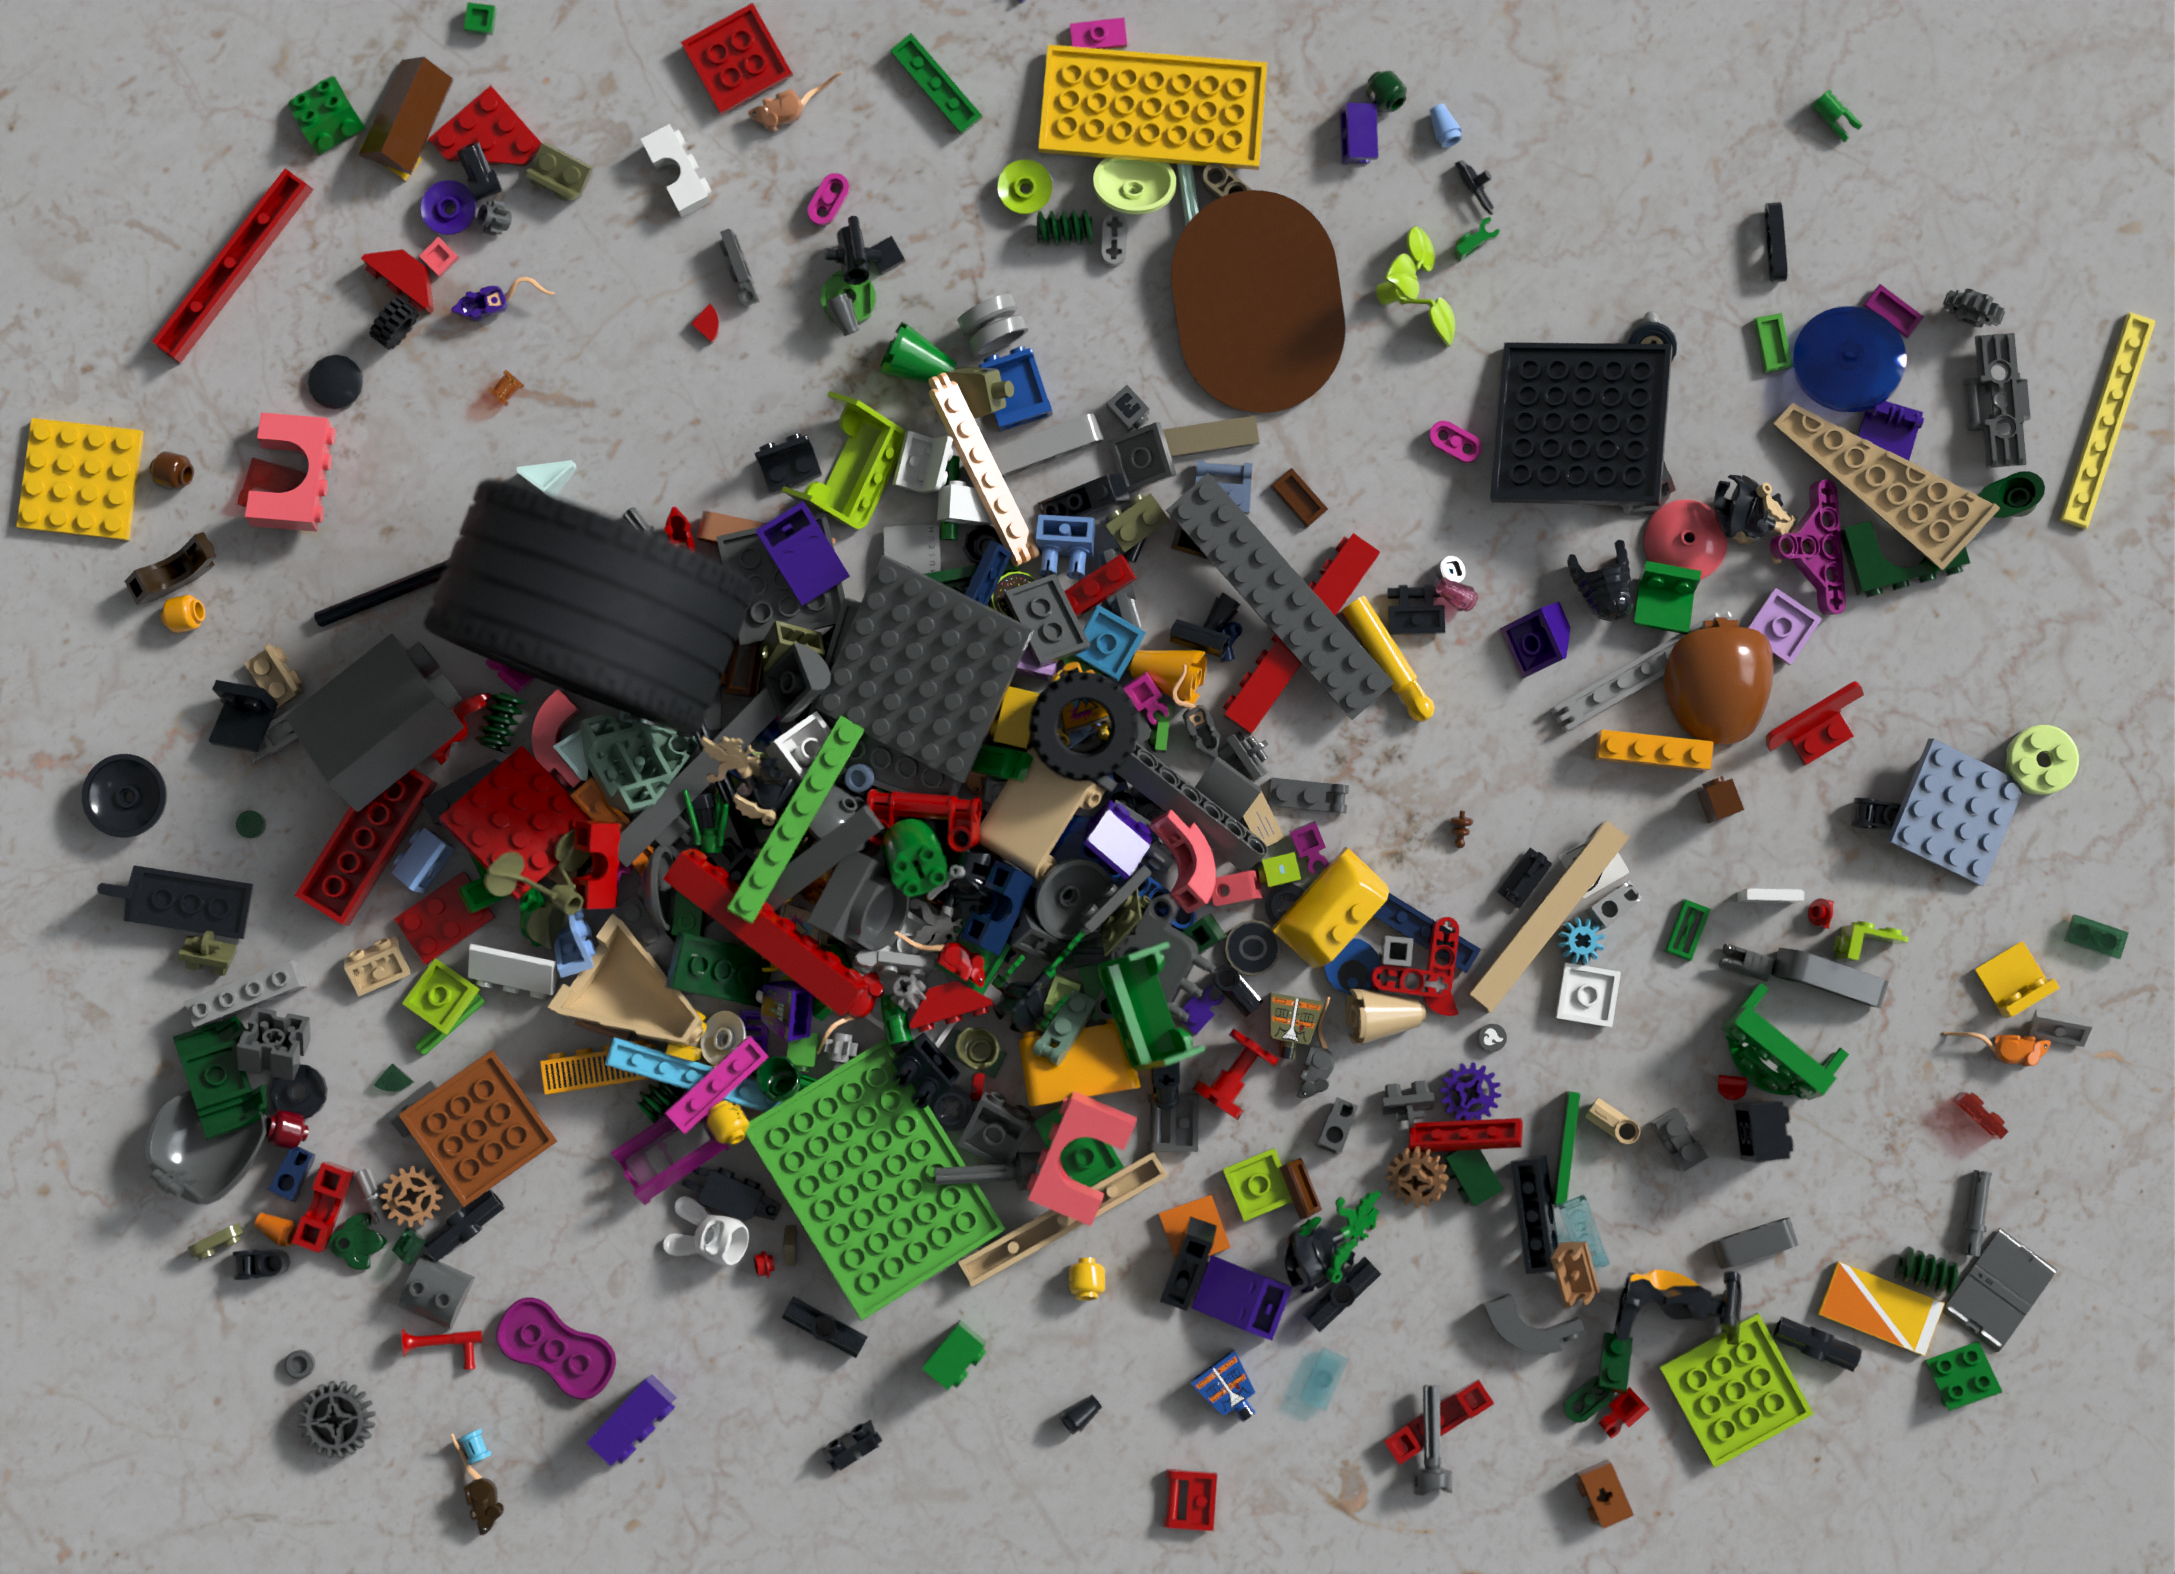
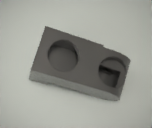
[1315,1097,1358,1155]

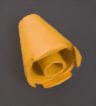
[1127,650,1207,705]

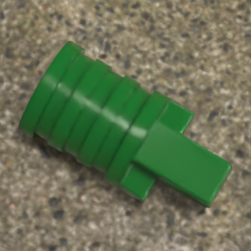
[880,993,913,1046]

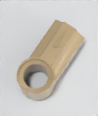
[1584,1097,1640,1144]

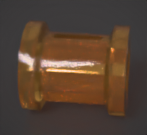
[488,370,524,406]

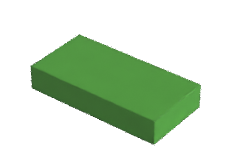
[1753,313,1793,374]

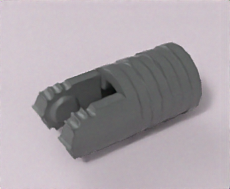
[1718,944,1774,982]

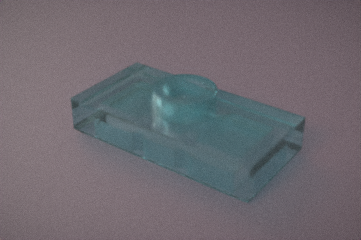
[1299,1347,1348,1411]

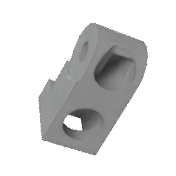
[1585,880,1643,931]

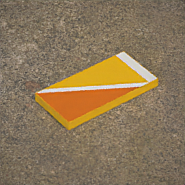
[1817,1261,1945,1356]

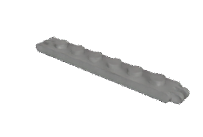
[1550,611,1739,733]

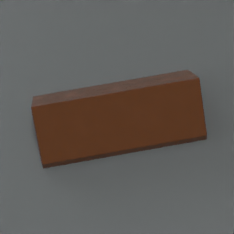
[359,57,453,175]

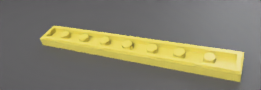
[2059,312,2156,530]

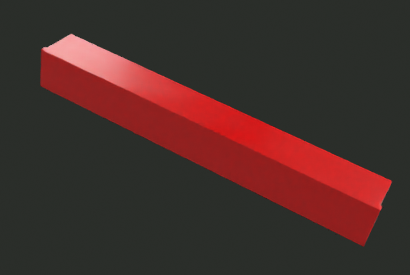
[152,168,314,364]

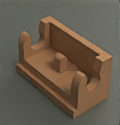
[1551,1242,1600,1307]

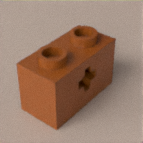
[1575,1459,1634,1529]

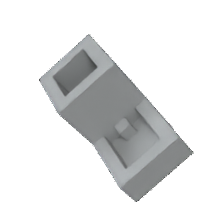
[1378,936,1414,996]

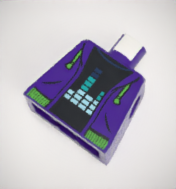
[756,980,814,1042]

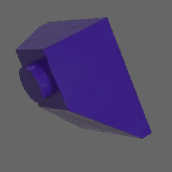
[1500,602,1571,679]

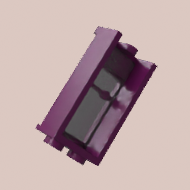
[610,1112,730,1205]

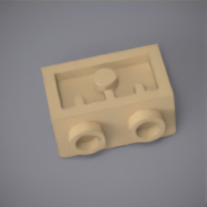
[244,643,304,711]
[344,936,411,996]

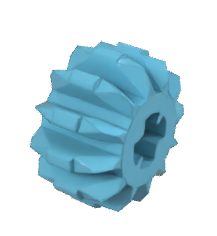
[1557,917,1605,965]

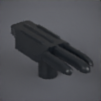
[1455,160,1494,215]

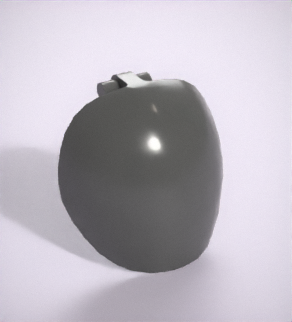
[145,1090,268,1204]

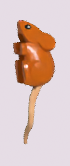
[1943,1032,2051,1066]

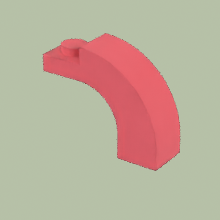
[532,689,585,790]
[1149,809,1216,914]

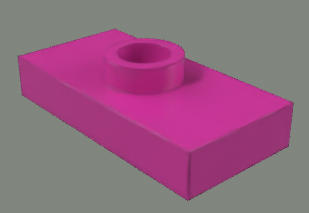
[1070,17,1127,49]

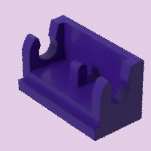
[1340,103,1379,164]

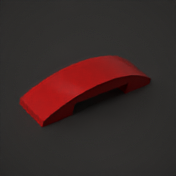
[1384,1379,1495,1465]

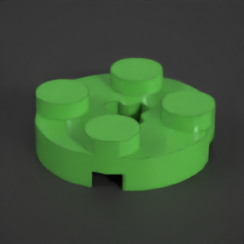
[820,270,876,324]

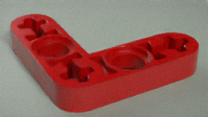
[1370,917,1459,998]

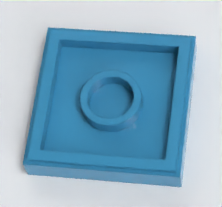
[1074,605,1147,681]

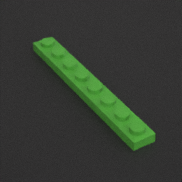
[726,715,865,924]

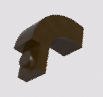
[124,532,217,606]

